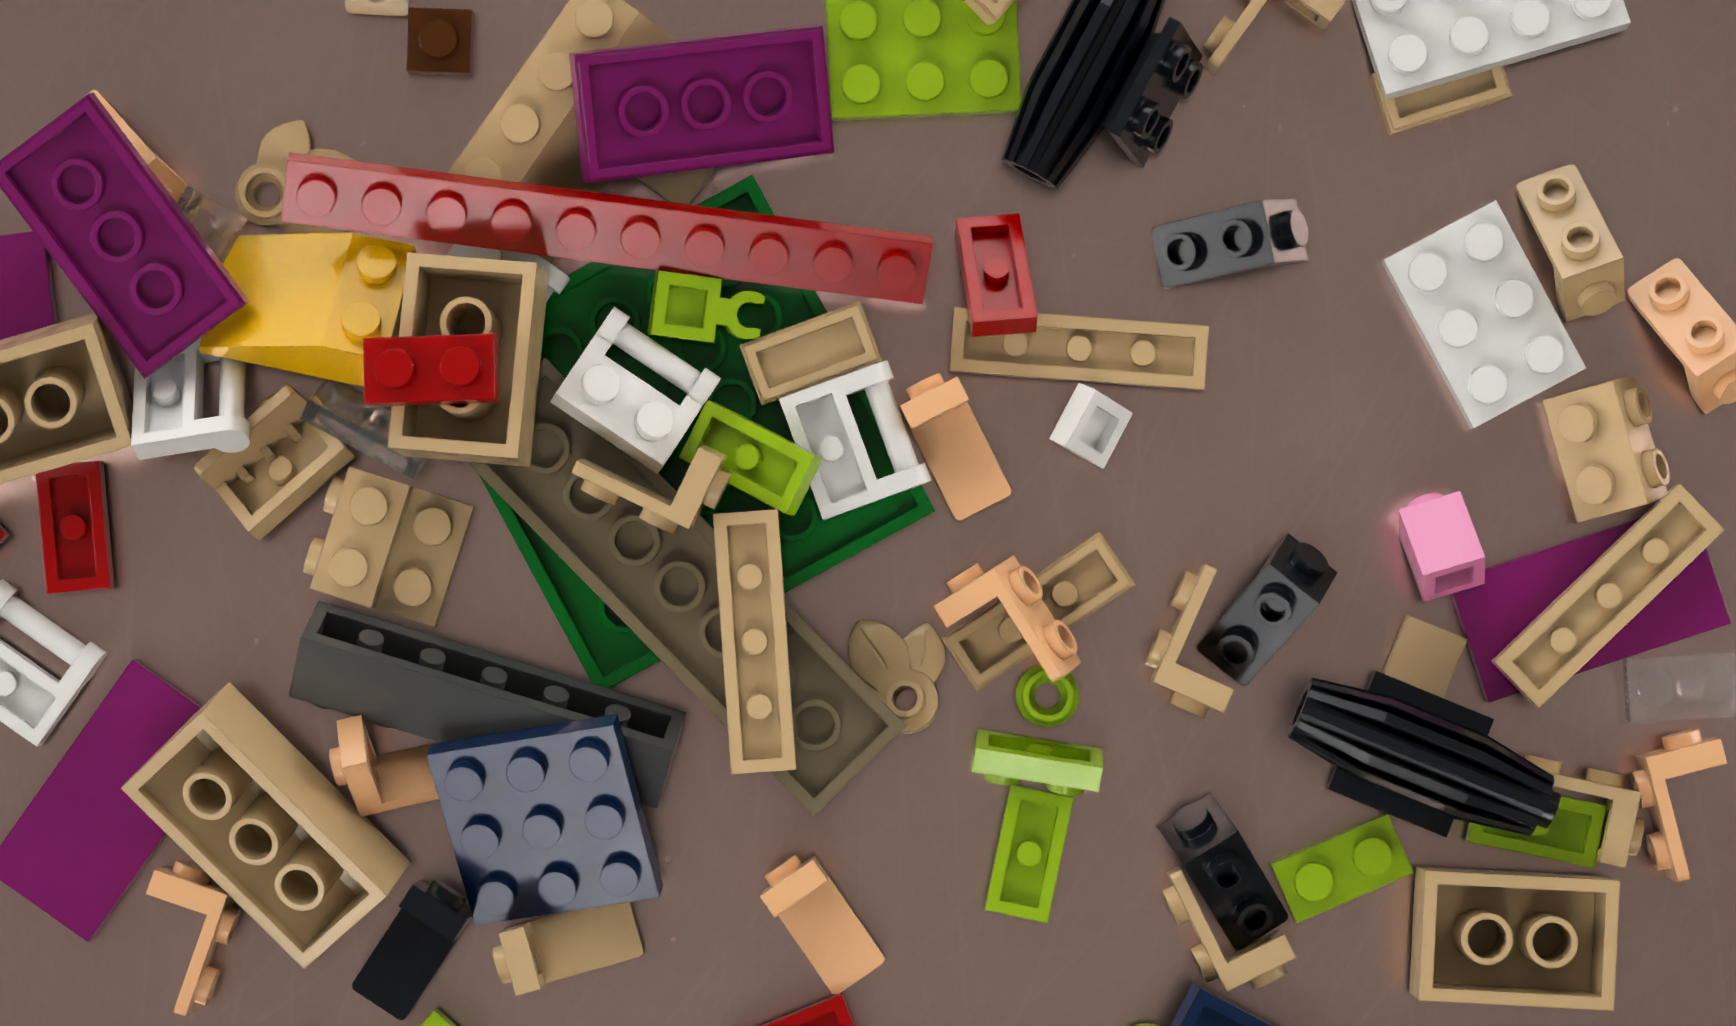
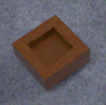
[406,7,475,76]

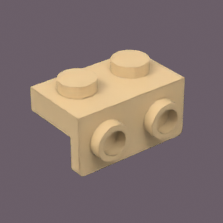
[1542,375,1670,523]
[194,384,355,541]

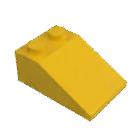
[199,232,416,387]

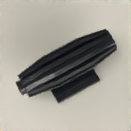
[1002,0,1203,189]
[1288,671,1561,838]

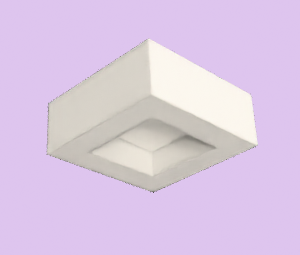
[1049,383,1133,469]

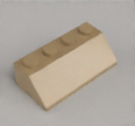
[448,0,674,264]
[121,682,411,969]

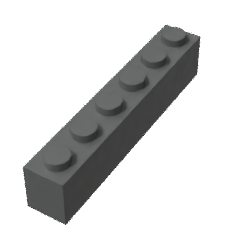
[289,601,687,808]

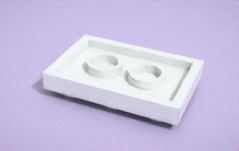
[1381,200,1586,429]

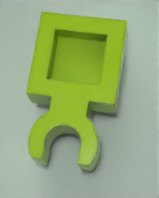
[647,270,765,343]

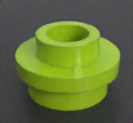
[1015,664,1079,727]

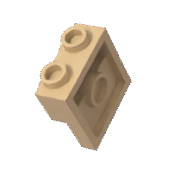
[303,466,476,628]

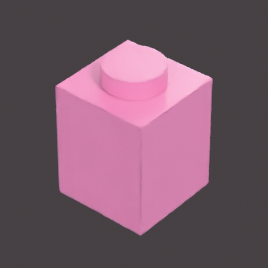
[1399,491,1485,602]

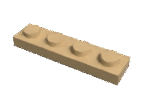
[949,307,1209,391]
[1491,484,1724,708]
[713,509,797,774]

